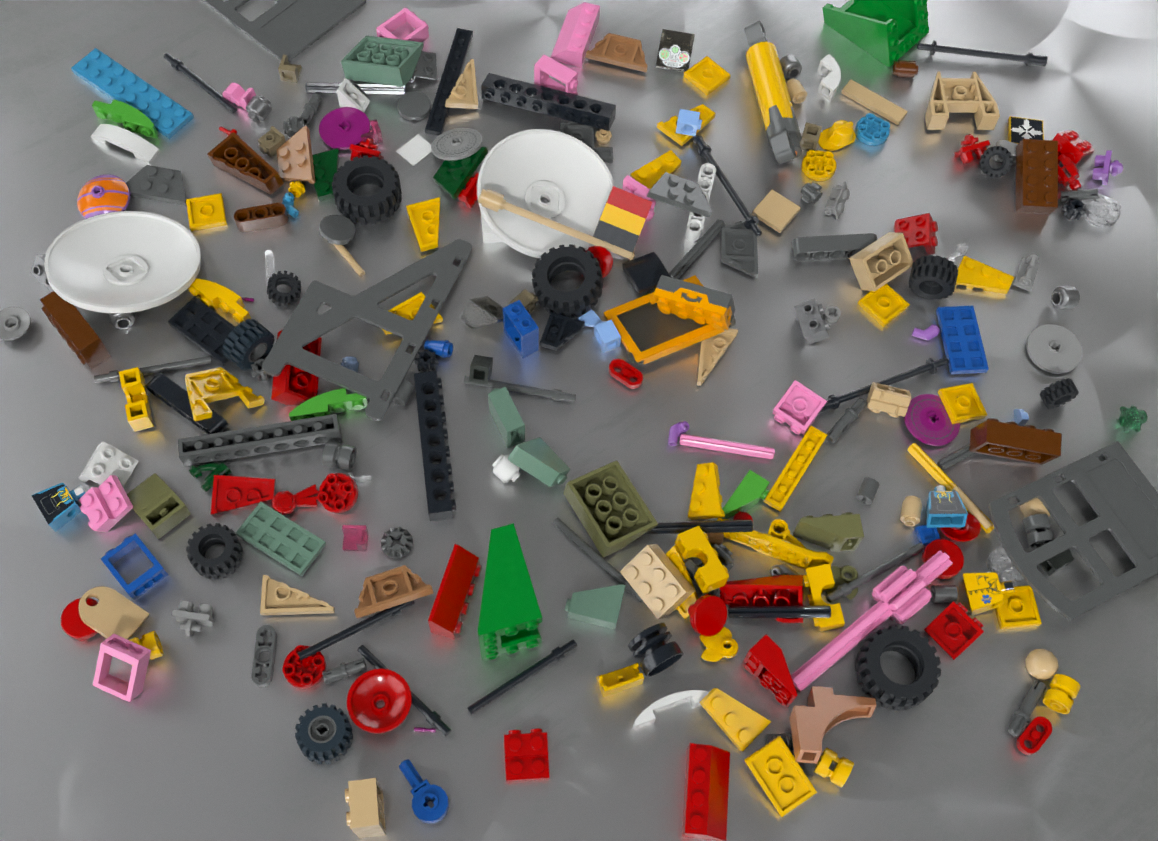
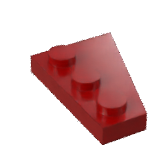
[211,475,276,515]

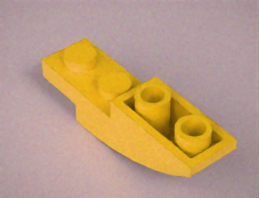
[188,278,251,323]

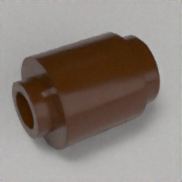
[893,60,918,78]

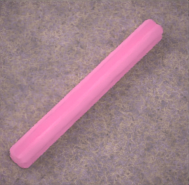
[679,434,775,459]

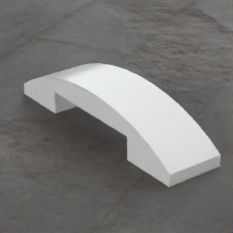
[91,124,160,164]
[633,690,709,731]

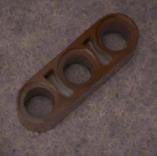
[234,203,289,232]

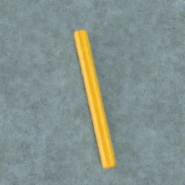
[907,443,995,533]

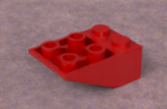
[743,634,797,707]

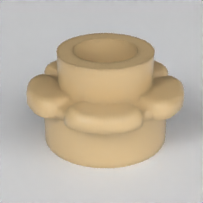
[595,129,612,145]

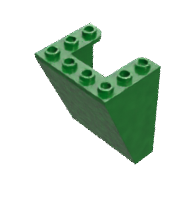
[822,0,929,67]
[478,523,542,660]

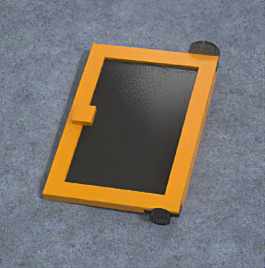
[604,275,736,365]

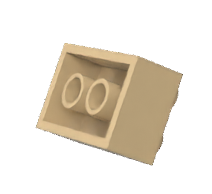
[849,232,913,291]
[620,544,695,619]
[345,778,386,839]

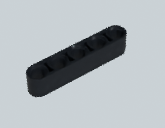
[145,372,229,434]

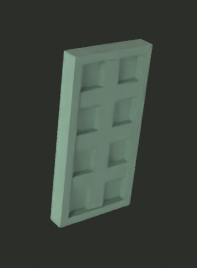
[236,501,326,576]

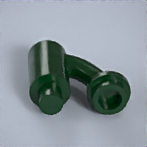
[189,463,232,492]

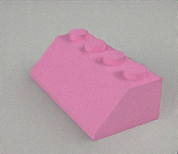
[550,2,600,68]

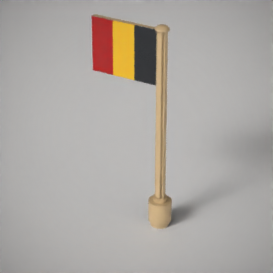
[478,186,653,261]

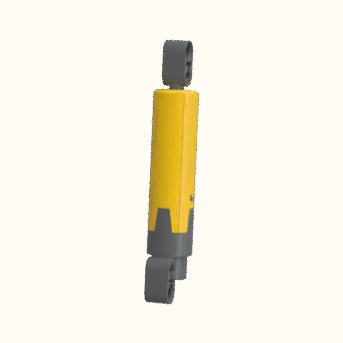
[744,21,802,164]

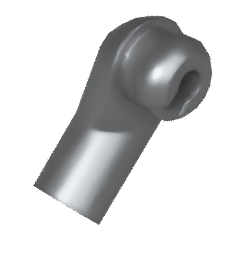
[770,564,800,576]

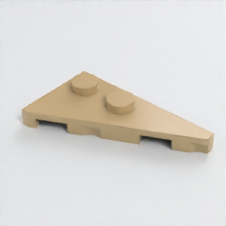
[445,59,478,109]
[697,325,738,386]
[260,575,335,615]

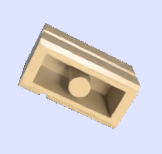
[866,382,912,418]

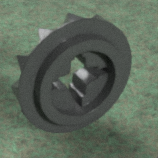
[381,526,413,558]

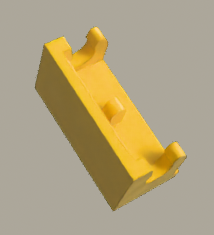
[596,662,644,697]

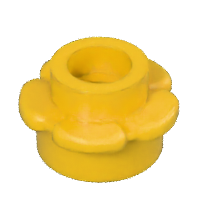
[288,181,306,198]

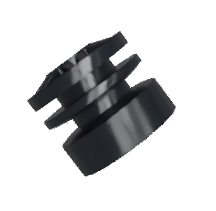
[628,623,684,677]

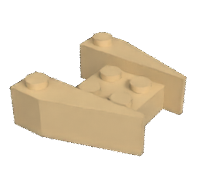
[925,71,1000,130]

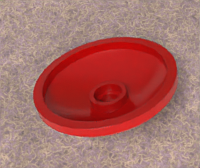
[347,669,412,734]

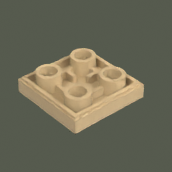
[751,190,801,233]

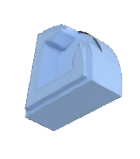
[577,309,602,328]
[1014,409,1029,426]

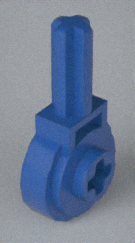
[399,759,449,824]

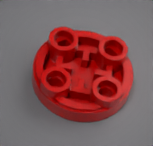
[317,473,358,513]
[922,539,964,580]
[688,594,727,637]
[61,598,98,641]
[282,645,326,689]

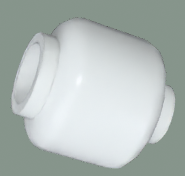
[492,454,521,483]

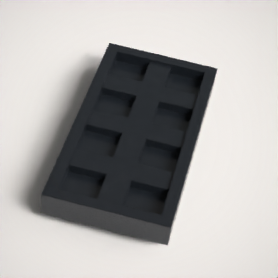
[168,297,235,366]

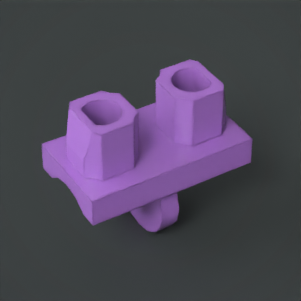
[1092,150,1123,185]

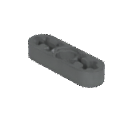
[251,625,277,687]

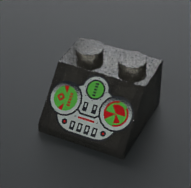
[656,29,695,72]

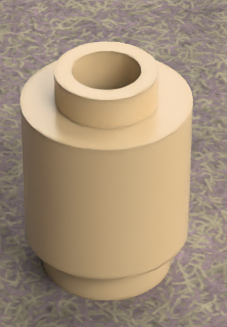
[786,78,807,104]
[900,496,922,526]

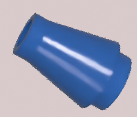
[424,340,453,358]

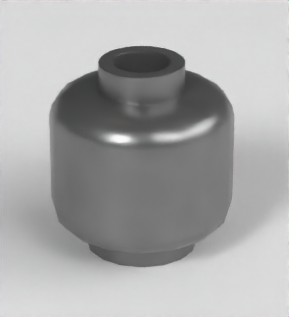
[780,55,802,80]
[246,95,272,122]
[1051,286,1080,309]
[109,312,135,329]

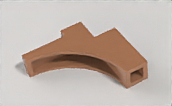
[789,686,877,764]

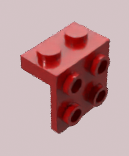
[1052,130,1094,166]
[894,213,938,255]

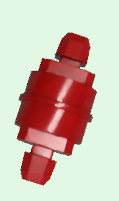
[1058,153,1081,190]

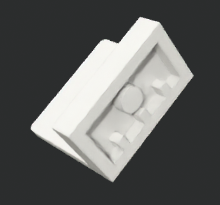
[78,441,138,487]

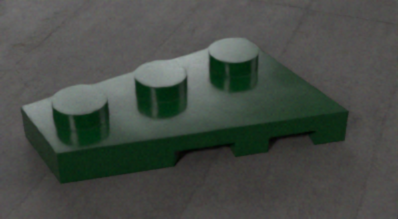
[312,148,339,201]

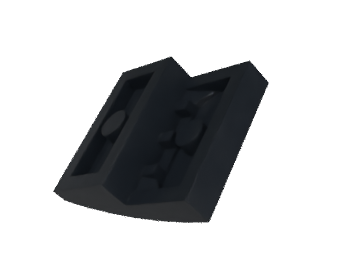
[622,252,670,294]

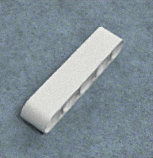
[685,163,716,242]

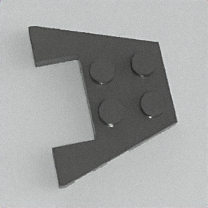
[560,121,613,163]

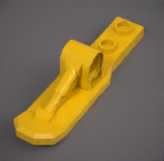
[717,517,834,570]

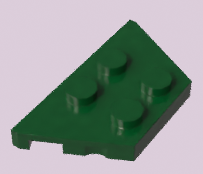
[433,147,488,200]

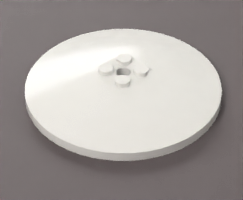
[477,129,615,259]
[44,211,201,313]

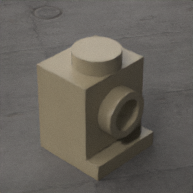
[800,122,822,151]
[258,126,286,158]
[510,289,538,314]

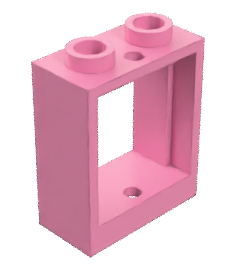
[376,7,429,42]
[534,55,578,95]
[93,634,151,702]

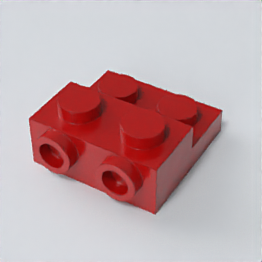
[924,601,984,660]
[504,728,549,782]

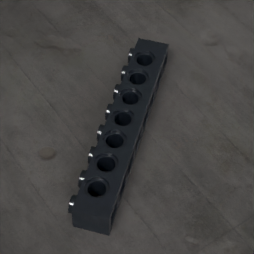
[481,73,616,131]
[414,371,457,521]

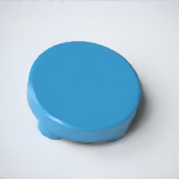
[855,113,890,146]

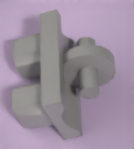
[172,600,215,637]

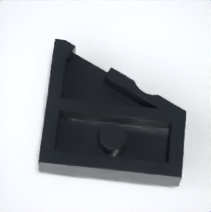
[540,312,585,351]

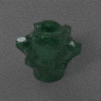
[1116,405,1147,433]

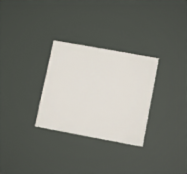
[396,134,432,166]

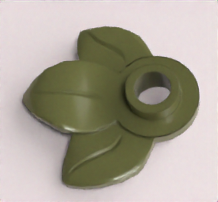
[826,565,858,600]

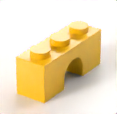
[119,367,154,432]
[674,526,729,594]
[803,564,845,632]

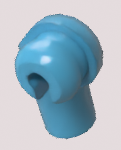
[282,192,299,218]

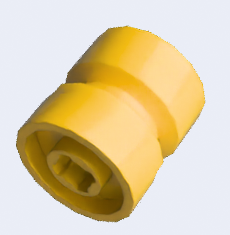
[129,630,164,666]
[1043,674,1081,714]
[814,747,854,787]

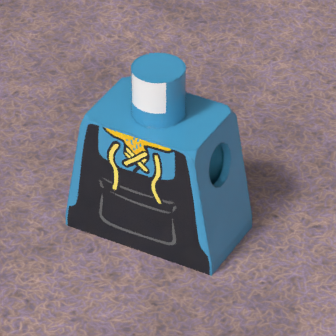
[31,483,86,532]
[926,485,968,528]

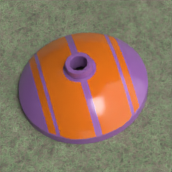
[77,174,130,219]

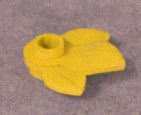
[699,627,738,662]

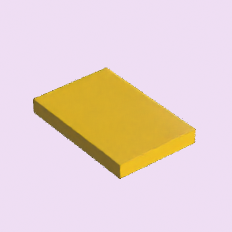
[744,736,817,817]

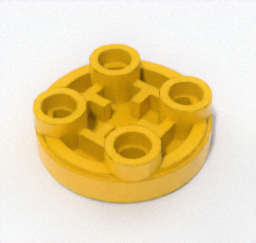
[801,150,836,181]

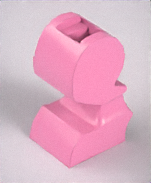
[222,83,256,110]

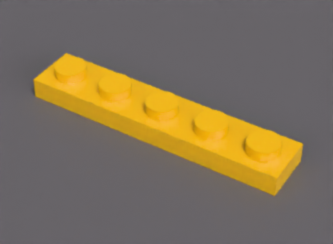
[764,426,827,512]

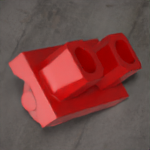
[954,134,990,164]
[349,138,384,161]
[458,173,479,208]

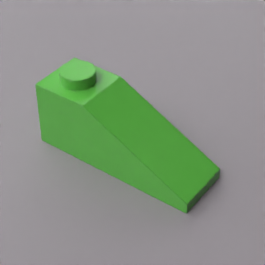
[717,470,770,520]

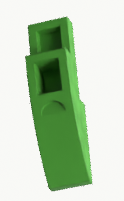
[92,99,159,138]
[289,388,368,421]

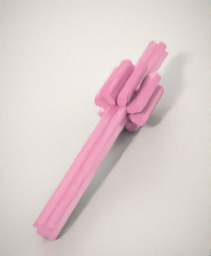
[791,551,953,692]

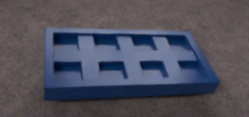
[936,306,989,375]

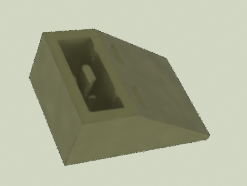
[127,473,191,540]
[793,512,864,552]

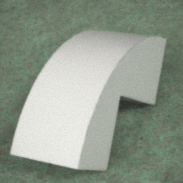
[817,54,841,101]

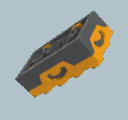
[654,275,735,330]

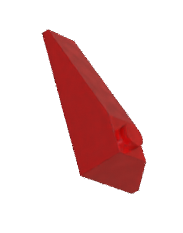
[720,575,804,623]

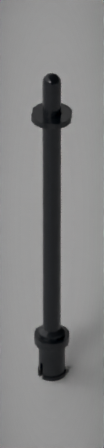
[917,40,1048,67]
[692,135,762,237]
[819,358,949,414]

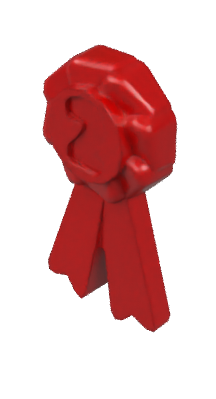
[272,484,319,515]

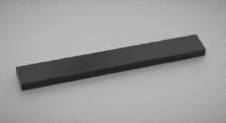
[425,28,473,136]

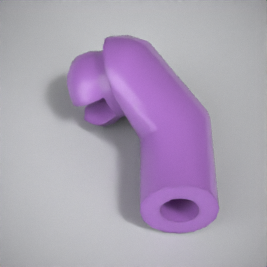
[912,324,940,341]
[668,421,690,446]

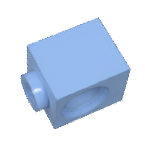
[676,109,702,137]
[594,319,621,353]

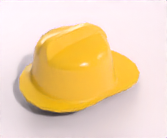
[818,120,856,151]

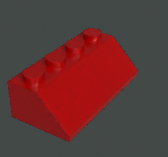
[271,330,322,405]
[428,544,482,640]
[682,743,730,841]

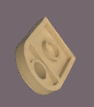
[79,586,149,640]

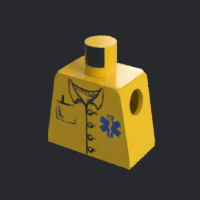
[963,572,1014,616]

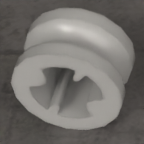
[823,305,841,324]

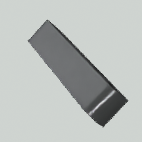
[791,233,878,261]

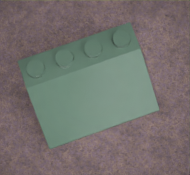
[341,36,424,87]

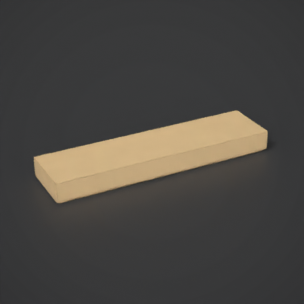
[841,80,908,125]

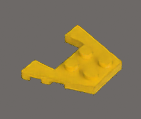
[185,367,265,422]

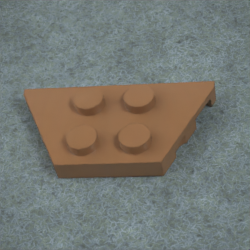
[585,33,648,72]
[277,126,315,184]
[354,565,434,618]

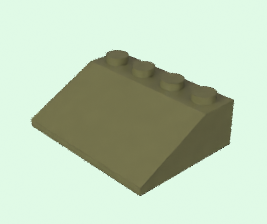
[563,460,658,558]

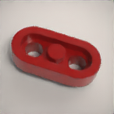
[609,359,643,389]
[1016,716,1052,755]

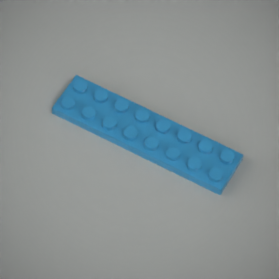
[71,48,194,139]

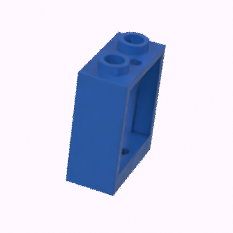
[503,300,539,358]
[101,533,168,600]

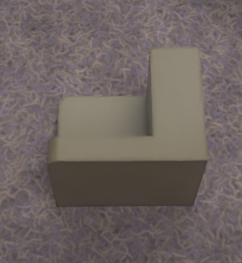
[278,54,302,83]

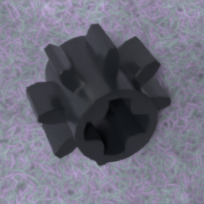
[1062,199,1086,221]
[414,349,439,372]

